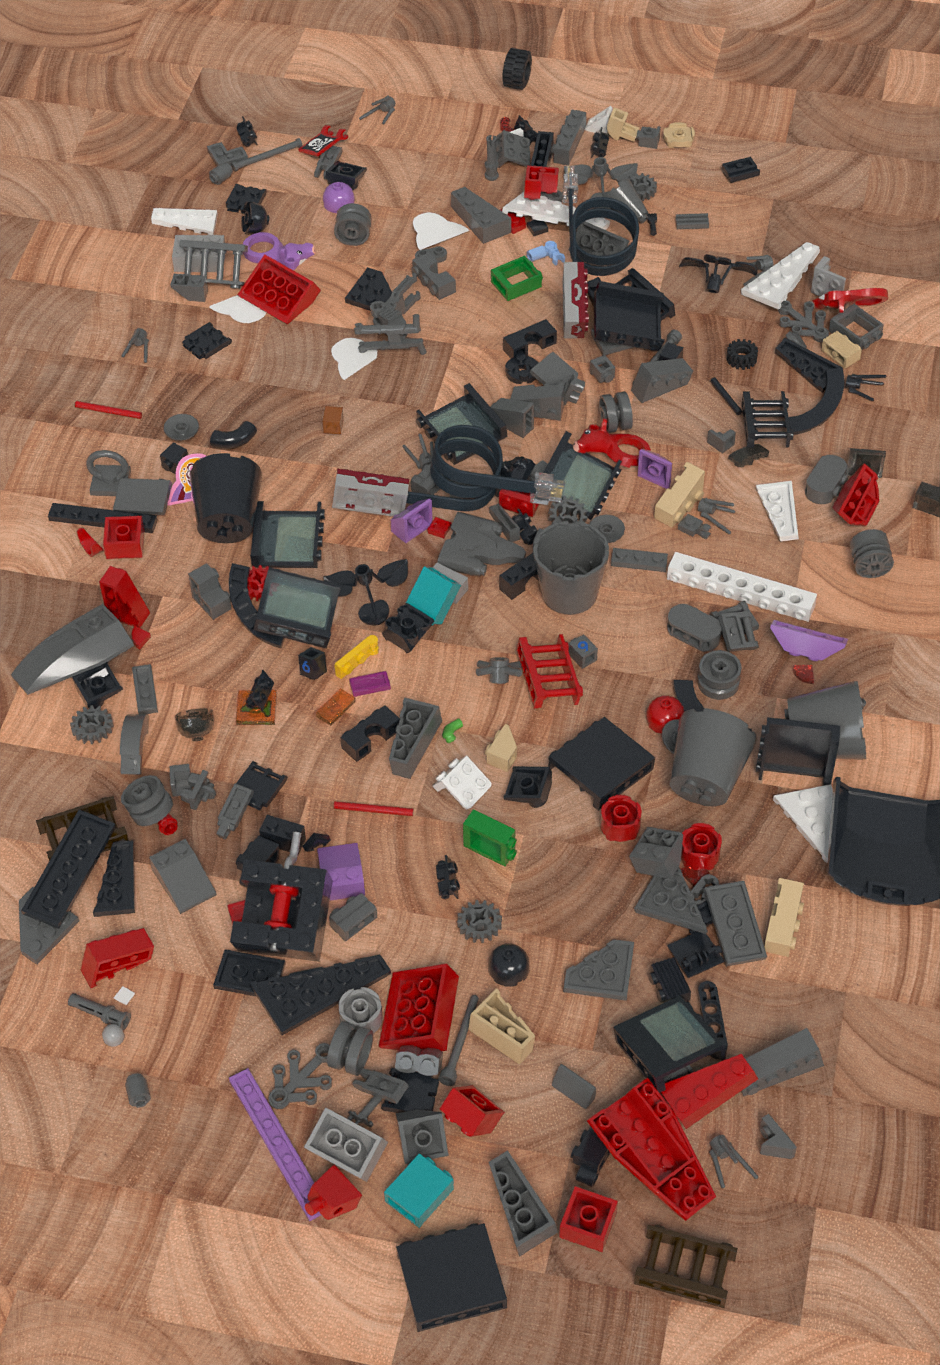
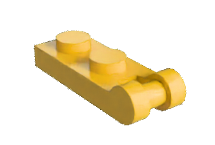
[335,635,379,679]

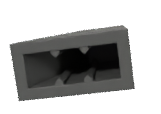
[491,398,534,438]

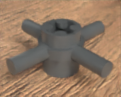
[476,657,522,684]

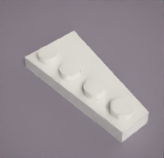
[151,208,218,235]
[756,481,799,542]

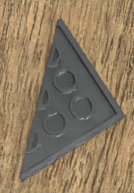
[634,867,708,934]

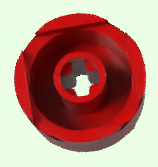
[600,795,642,842]
[681,823,722,870]

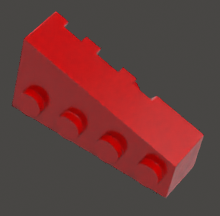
[661,1054,758,1129]

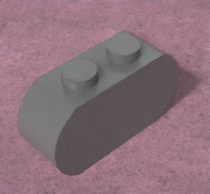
[805,455,849,504]
[667,604,722,652]

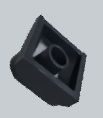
[325,161,367,190]
[495,456,536,497]
[72,662,123,709]
[503,766,552,808]

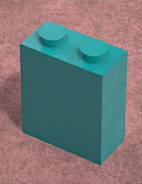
[406,566,461,626]
[384,1154,454,1228]

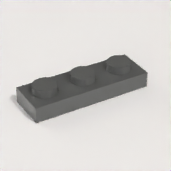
[611,548,668,572]

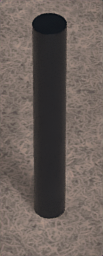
[710,377,743,415]

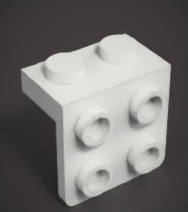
[433,756,492,809]

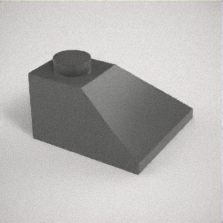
[396,1110,449,1164]

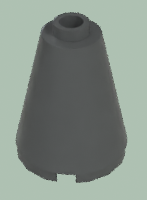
[606,179,648,224]

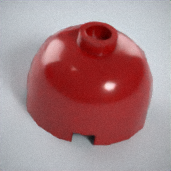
[646,695,684,734]

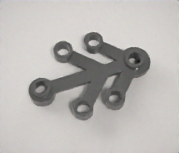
[778,300,829,342]
[268,1043,332,1109]

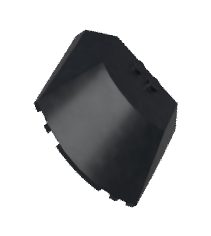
[827,777,940,906]

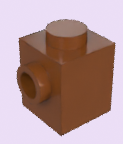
[322,406,344,435]

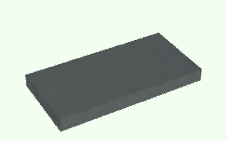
[704,881,767,967]

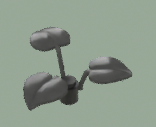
[564,157,638,209]

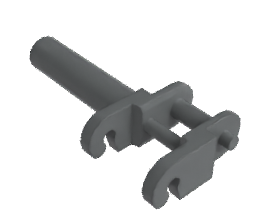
[347,1096,382,1127]

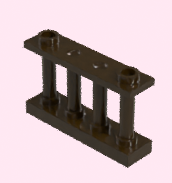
[36,796,129,861]
[634,1225,738,1308]

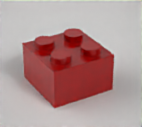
[103,516,144,559]
[439,1085,505,1137]
[559,1186,618,1253]

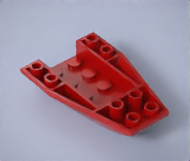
[587,1078,716,1221]

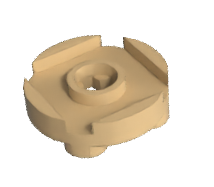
[663,122,695,148]

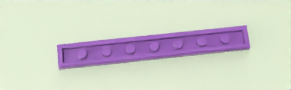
[229,1068,321,1221]

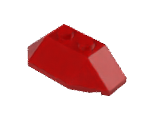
[832,463,880,527]

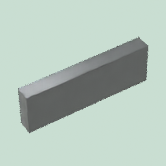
[132,664,158,714]

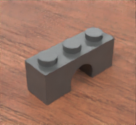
[411,252,456,300]

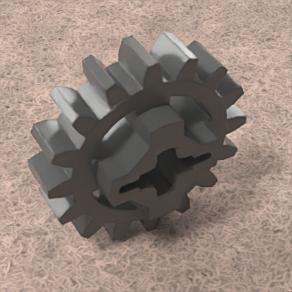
[625,173,657,201]
[548,495,588,525]
[70,705,114,744]
[457,900,502,943]

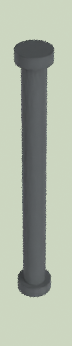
[231,138,303,172]

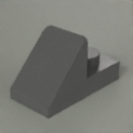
[760,1114,797,1159]

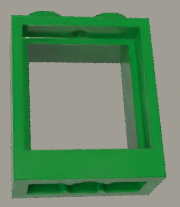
[491,256,543,301]
[463,809,517,867]

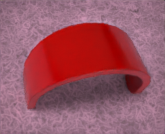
[77,528,104,557]

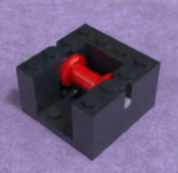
[230,832,333,962]

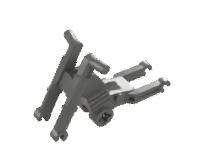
[354,273,427,355]

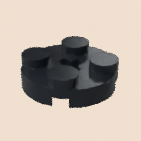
[505,353,539,384]

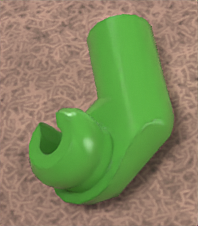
[442,718,463,743]

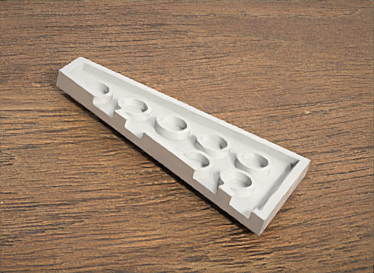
[502,191,610,230]
[741,242,820,309]
[773,784,833,863]

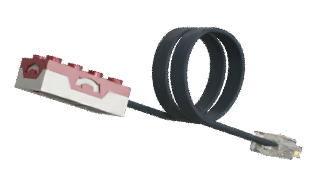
[562,166,639,338]
[332,425,565,517]

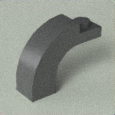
[119,714,149,775]

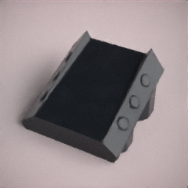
[382,603,434,654]

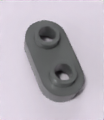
[415,246,447,263]

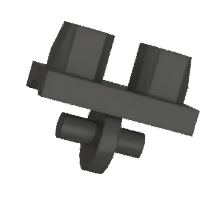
[555,372,585,405]
[181,770,216,810]

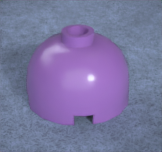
[323,182,355,213]

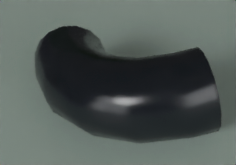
[210,421,257,449]

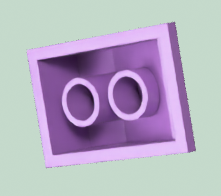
[317,843,365,900]

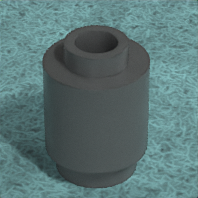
[209,163,233,185]
[125,1073,151,1108]

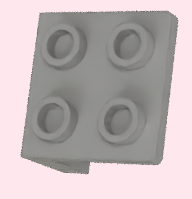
[811,256,846,296]

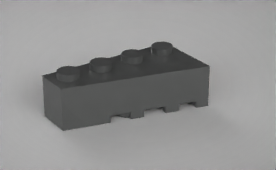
[389,697,442,779]
[741,1028,824,1096]

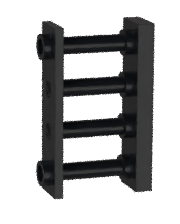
[742,391,794,448]

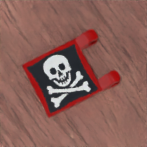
[298,125,348,157]

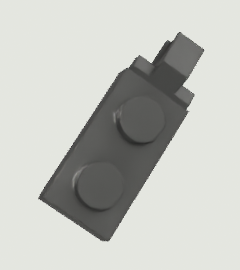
[216,783,254,840]

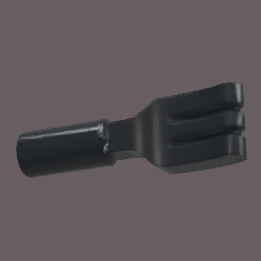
[647,213,657,236]

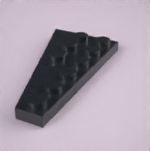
[249,954,391,1035]

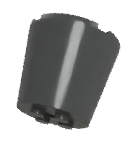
[533,521,609,615]
[784,681,866,760]
[670,708,757,806]

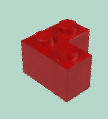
[524,165,559,200]

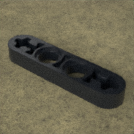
[698,981,728,1059]

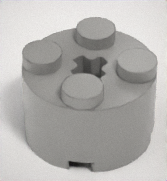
[339,987,383,1034]

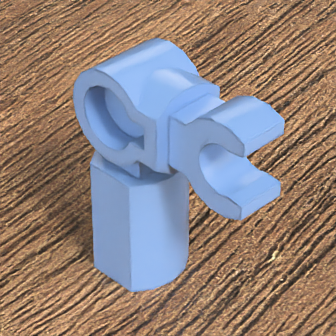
[527,241,565,266]

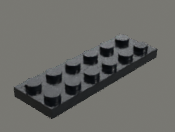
[21,810,116,929]

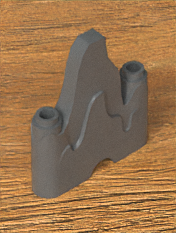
[437,512,526,577]

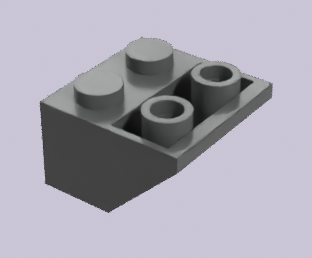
[629,827,683,879]

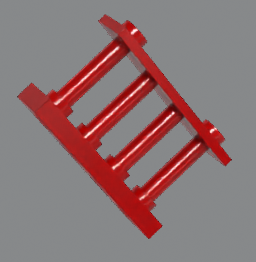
[516,634,583,708]

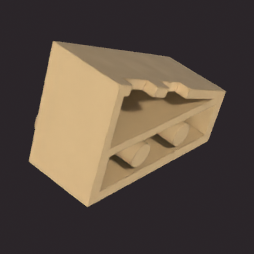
[654,462,705,527]
[765,878,804,957]
[468,988,535,1065]

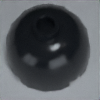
[241,201,269,235]
[488,943,530,987]

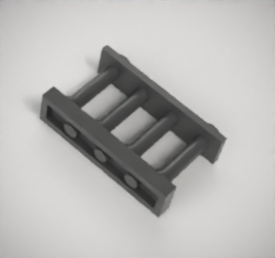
[179,240,248,289]

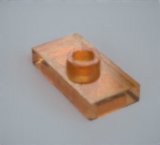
[316,688,356,726]

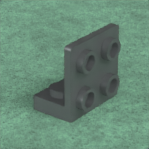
[496,130,531,168]

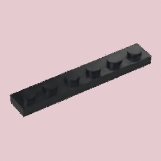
[48,503,158,533]

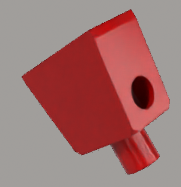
[305,1165,362,1220]

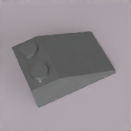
[149,839,217,914]

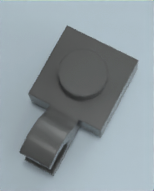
[678,514,711,539]

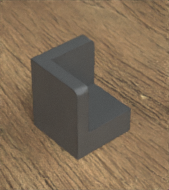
[707,429,736,454]
[169,764,192,797]

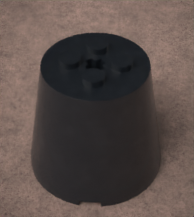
[189,453,262,543]

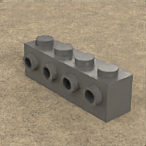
[552,110,587,166]

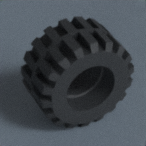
[502,48,532,90]

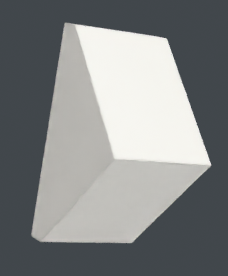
[585,106,613,134]

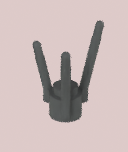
[359,95,396,124]
[743,254,773,286]
[121,328,149,363]
[402,433,434,469]
[698,498,735,534]
[709,1135,758,1188]

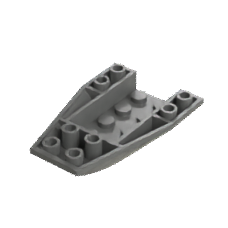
[11,604,134,695]

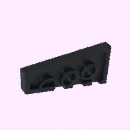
[775,338,842,393]
[93,840,135,917]

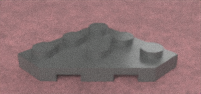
[19,887,79,965]
[563,939,634,1001]

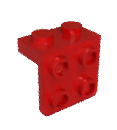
[499,489,544,517]

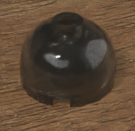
[175,708,214,741]

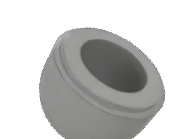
[102,1024,124,1047]

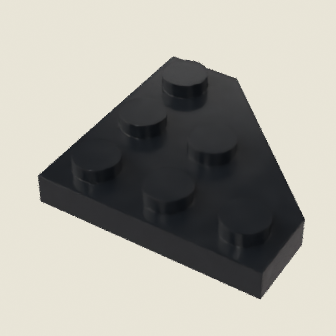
[345,267,392,311]

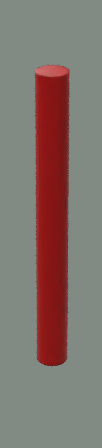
[75,401,142,419]
[334,801,414,816]

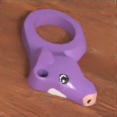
[243,232,316,270]

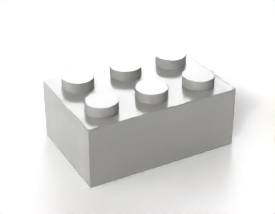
[172,235,225,272]
[304,1107,388,1182]

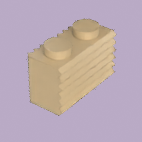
[822,331,862,369]

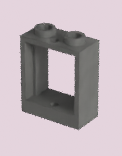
[829,304,884,350]

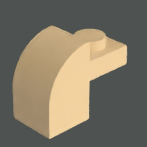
[607,107,639,142]

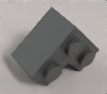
[188,563,231,620]

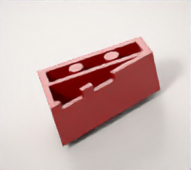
[99,566,150,628]
[80,928,154,989]

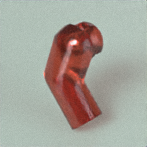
[500,117,515,132]

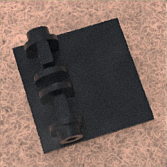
[667,932,724,978]

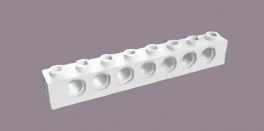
[667,552,817,622]

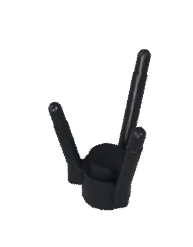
[845,374,887,401]

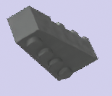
[451,187,511,244]
[489,1150,558,1257]

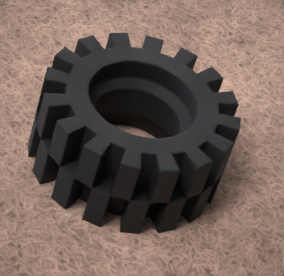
[726,339,758,370]

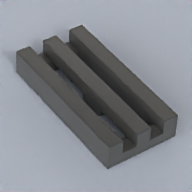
[675,213,709,229]

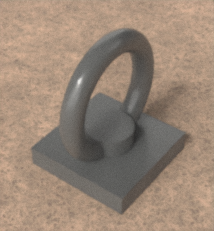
[86,450,131,496]

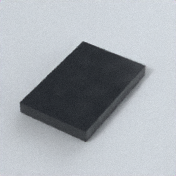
[213,949,286,997]

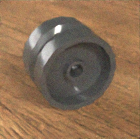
[334,203,372,246]
[599,391,633,433]
[697,650,742,700]
[121,775,173,826]
[327,1021,373,1076]

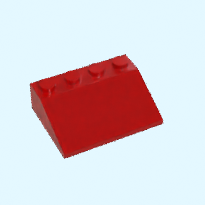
[237,254,321,325]
[379,963,459,1051]

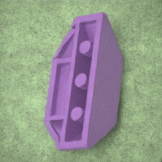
[770,620,848,661]

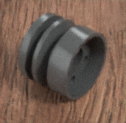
[850,529,894,578]

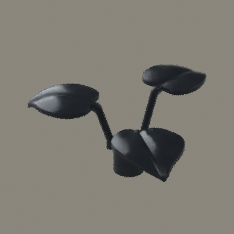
[679,254,758,293]
[323,559,408,626]

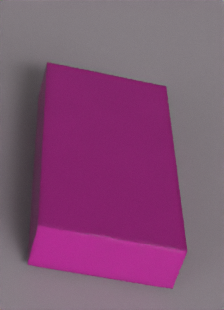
[349,671,391,697]

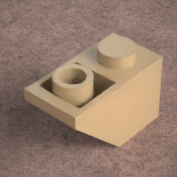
[485,724,517,772]

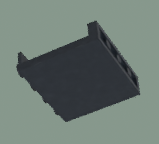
[594,281,665,351]
[548,717,655,811]
[756,717,840,786]
[396,1223,507,1332]

